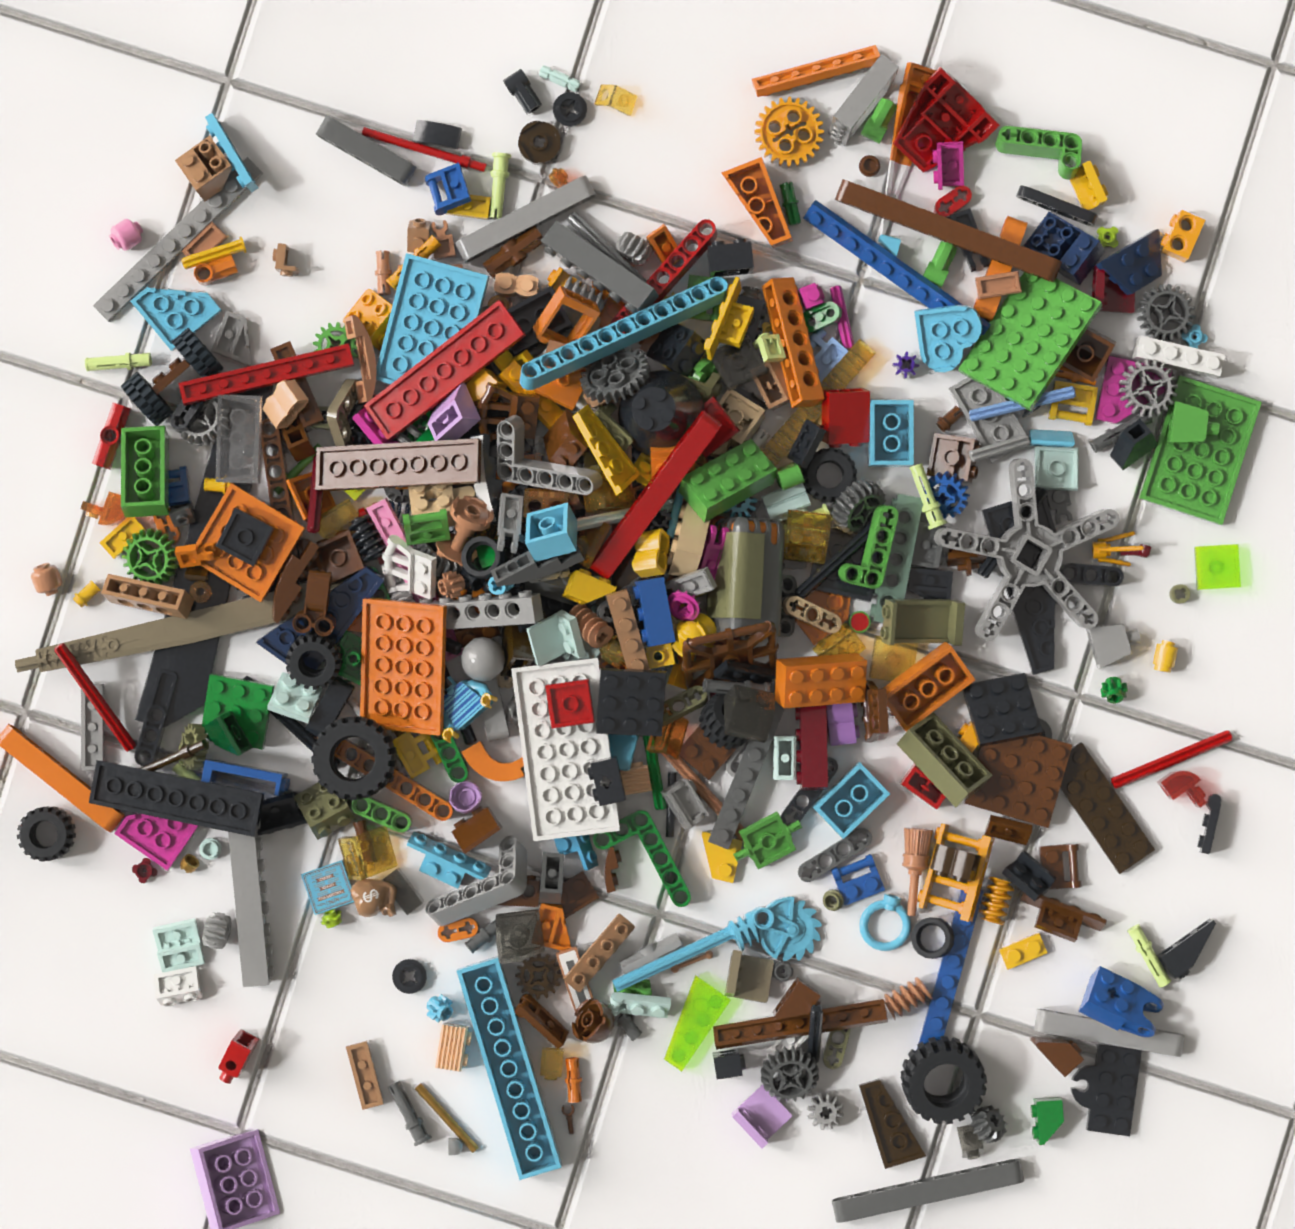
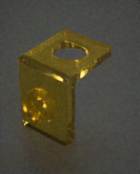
[594,84,637,116]

